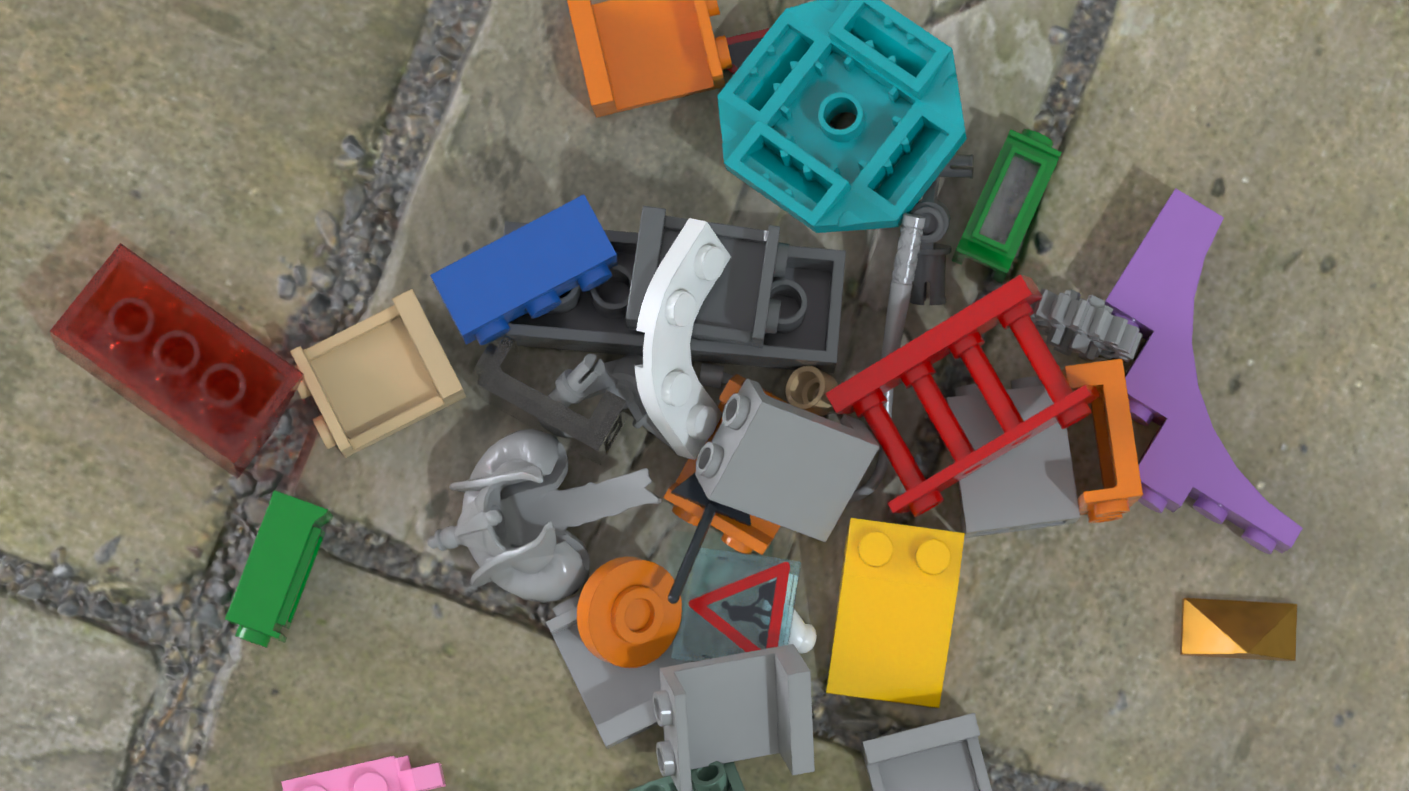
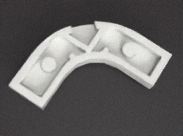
[635,218,731,460]

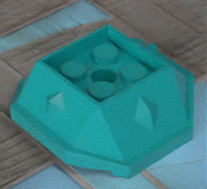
[717,0,967,233]

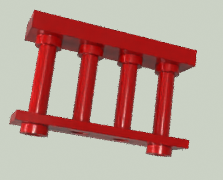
[825,274,1101,517]

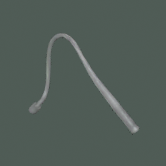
[699,213,926,503]

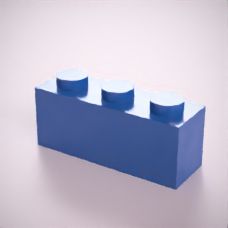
[430,194,618,345]

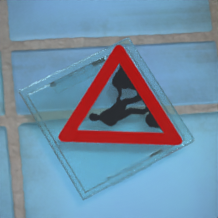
[672,548,801,662]

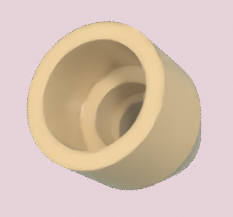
[786,366,838,416]

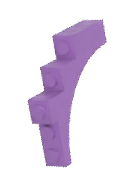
[1104,188,1303,554]

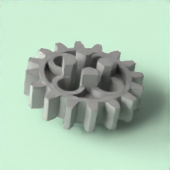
[1030,289,1142,362]

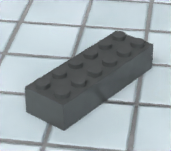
[496,221,846,373]

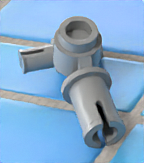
[541,354,680,457]

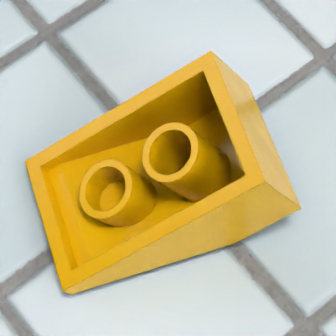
[826,518,965,709]

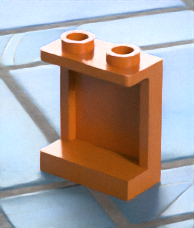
[1062,359,1143,523]

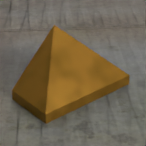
[1180,598,1297,661]

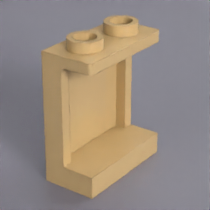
[287,289,466,458]

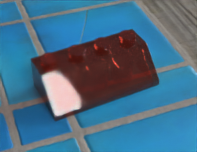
[50,243,304,479]

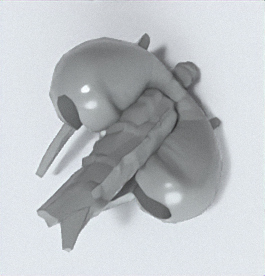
[427,429,661,603]

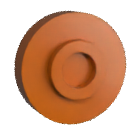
[577,556,682,668]

